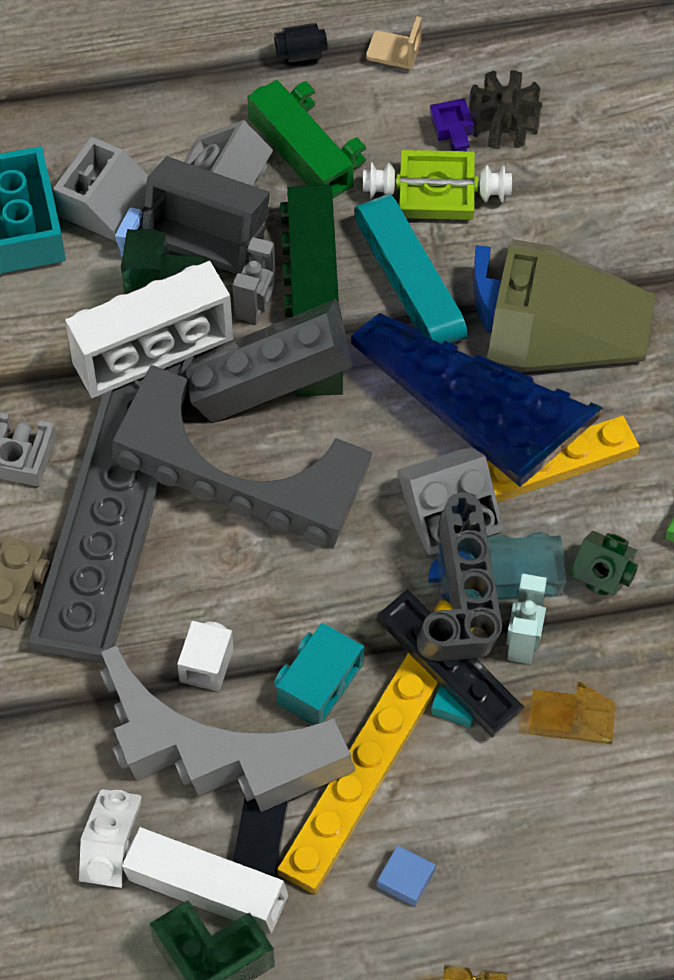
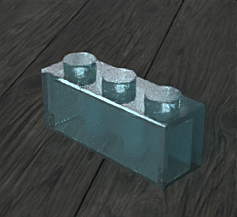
[436,532,567,603]

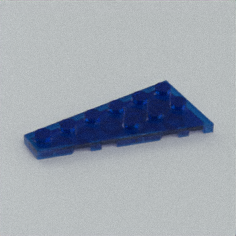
[351,313,603,487]

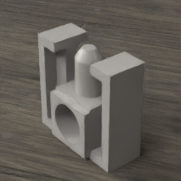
[233,237,276,325]
[0,413,57,487]

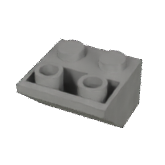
[53,136,148,242]
[397,446,504,556]

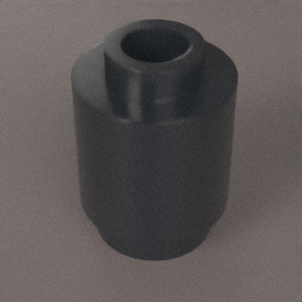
[274,23,328,64]

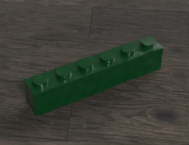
[280,185,343,397]

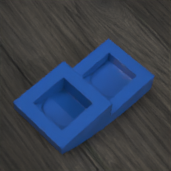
[473,245,501,332]

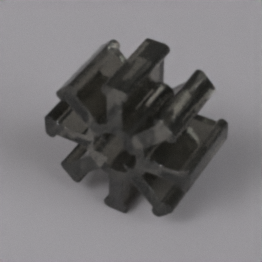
[469,70,542,149]

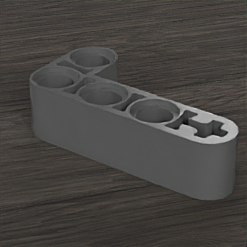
[416,492,502,661]

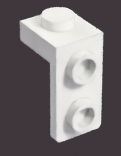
[79,789,142,888]

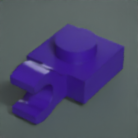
[430,98,474,151]

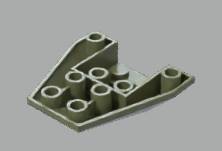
[486,239,656,372]

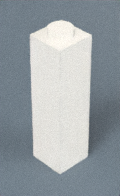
[122,827,289,935]

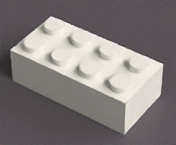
[65,261,233,398]

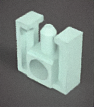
[506,573,547,665]

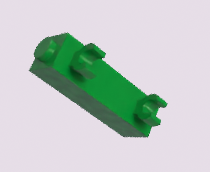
[247,79,366,198]

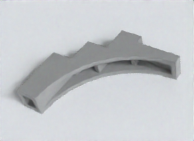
[100,645,356,812]

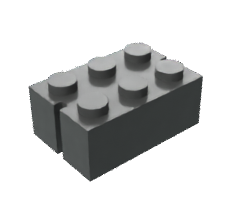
[141,156,270,274]

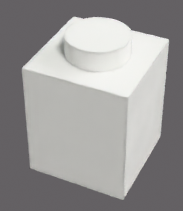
[177,621,234,692]

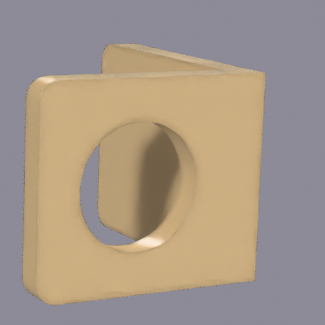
[366,16,422,70]

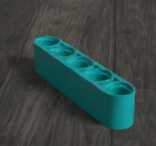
[354,194,468,351]

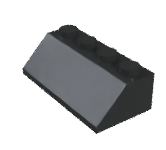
[185,299,353,423]

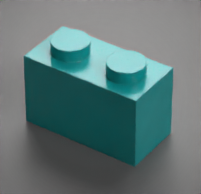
[274,622,364,725]

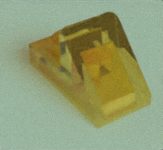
[528,681,616,745]

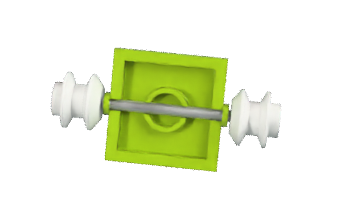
[363,150,512,220]

